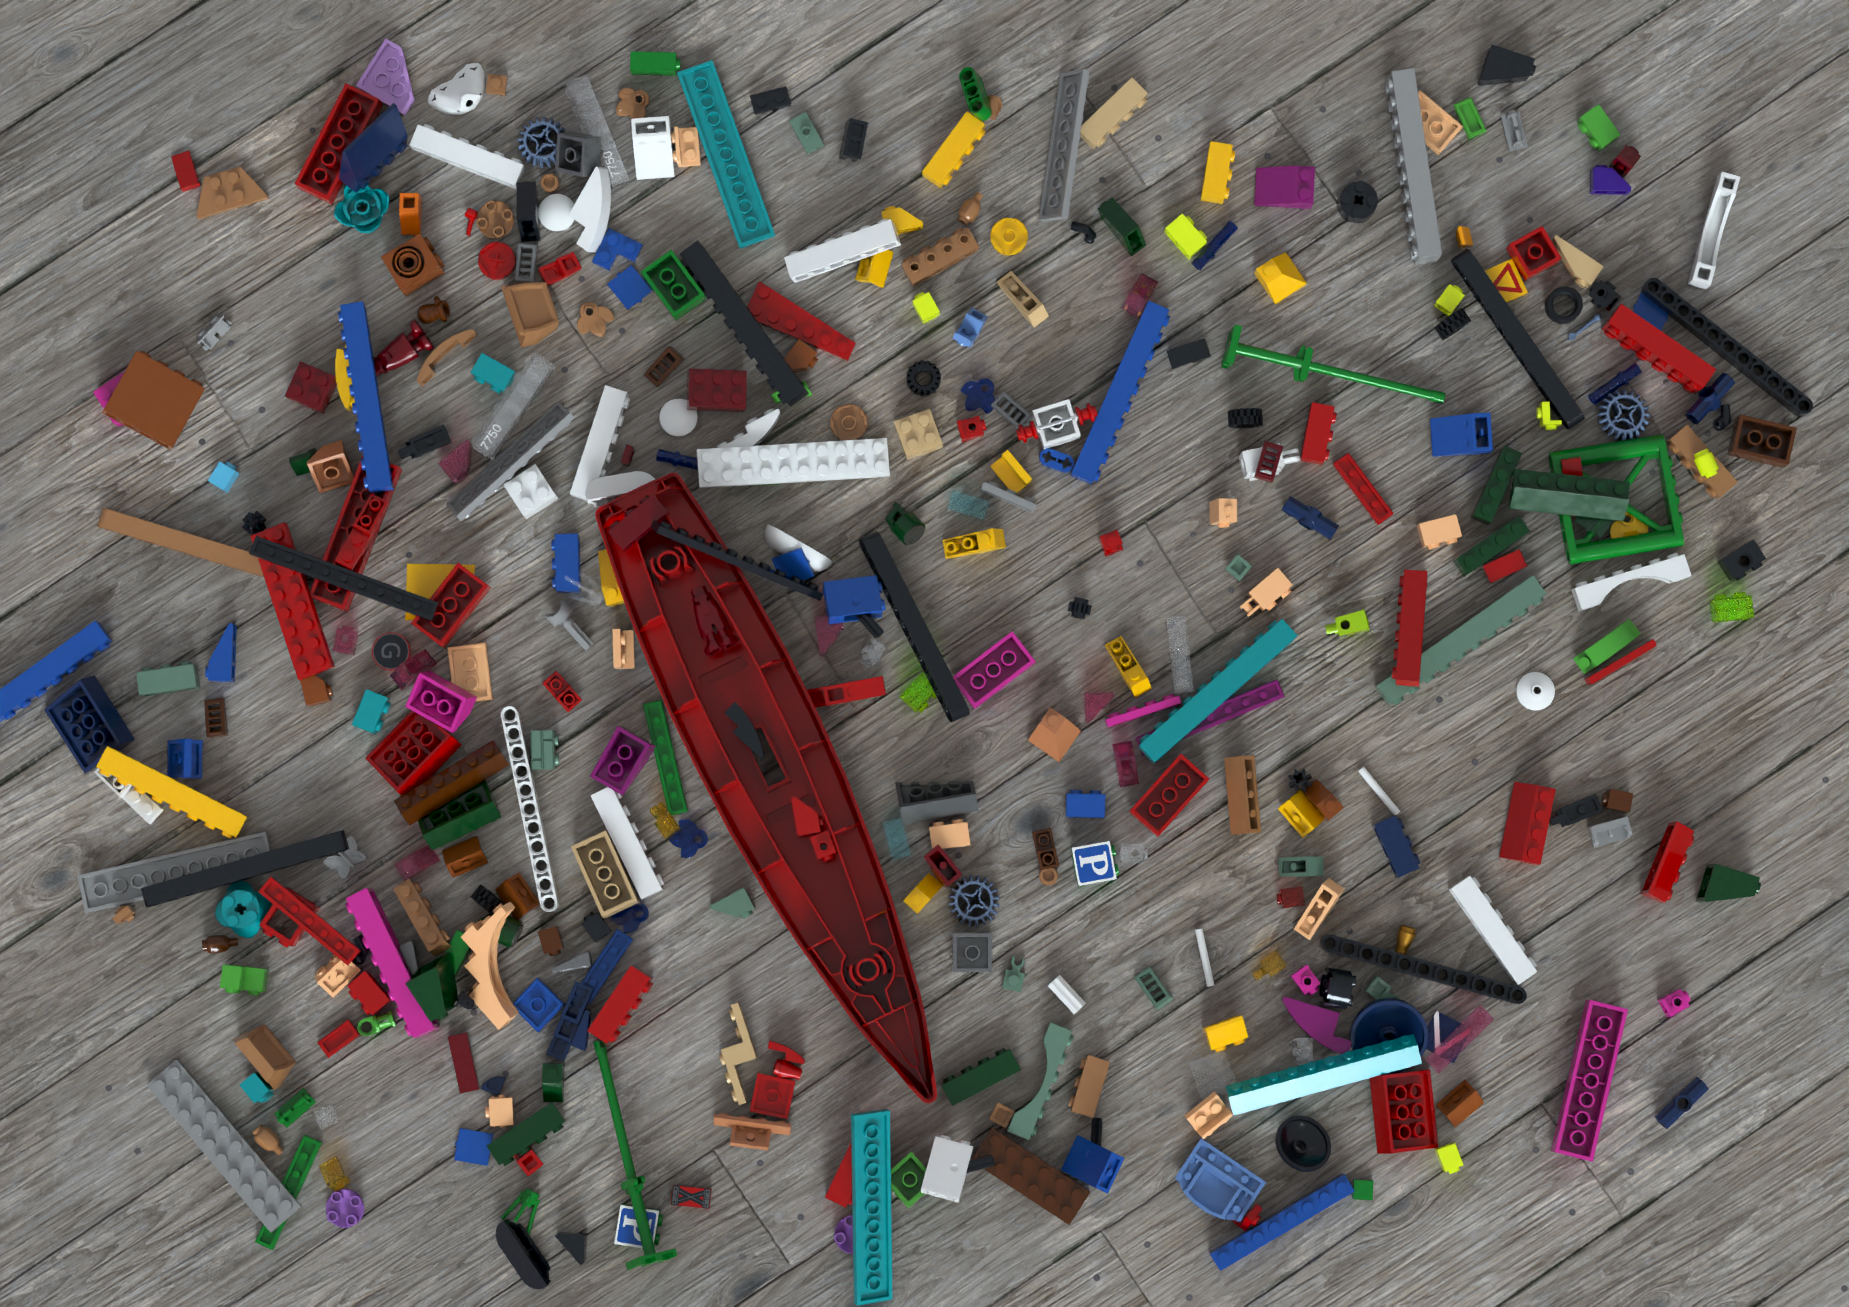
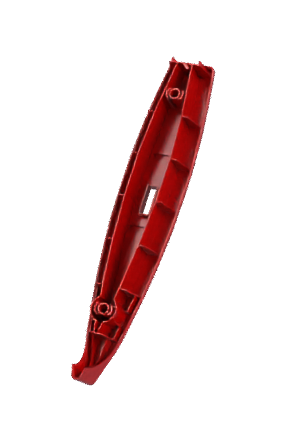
[595,472,937,1103]

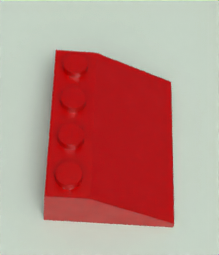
[365,711,461,795]
[1370,1070,1438,1154]

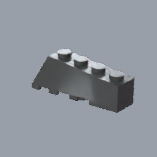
[895,781,979,824]

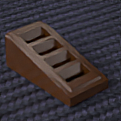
[643,346,685,387]
[204,698,228,738]

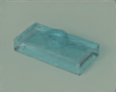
[947,490,989,520]
[883,818,911,860]

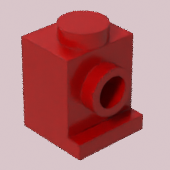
[957,416,986,442]
[1098,530,1123,557]

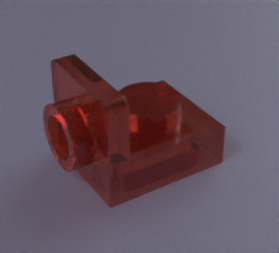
[1276,886,1305,909]

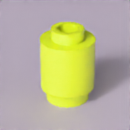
[1694,448,1719,478]

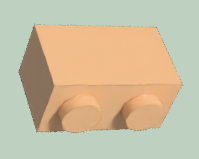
[1417,514,1462,550]
[929,819,970,849]

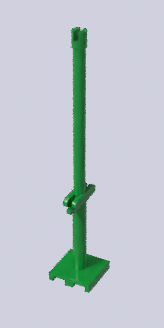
[1221,325,1446,403]
[593,1040,677,1270]

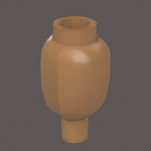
[958,192,983,226]
[252,1125,284,1156]

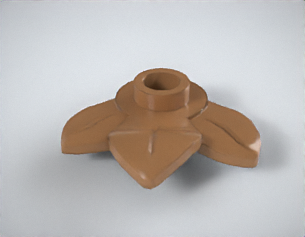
[616,88,650,119]
[577,302,614,337]

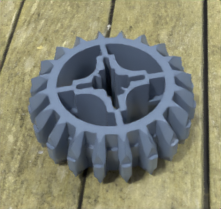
[517,117,566,168]
[1597,389,1650,441]
[948,875,1000,927]

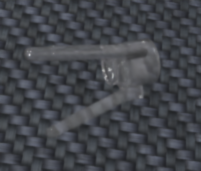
[563,571,604,606]

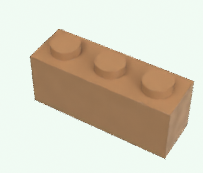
[1068,1055,1110,1118]

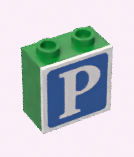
[1071,841,1119,886]
[614,1203,663,1248]

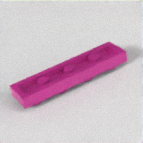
[1105,694,1181,728]

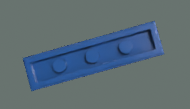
[581,929,634,1004]

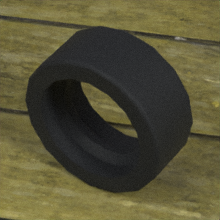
[1545,286,1583,324]

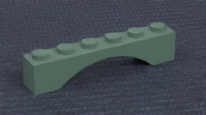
[1007,1022,1074,1140]

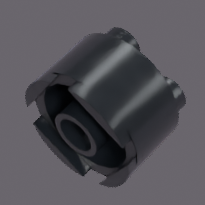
[1338,181,1378,223]
[1319,967,1356,1009]

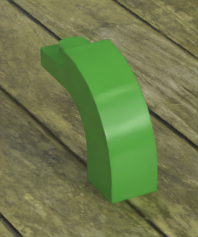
[1573,618,1641,674]

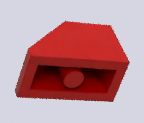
[791,797,824,837]

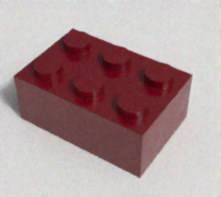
[687,368,747,412]

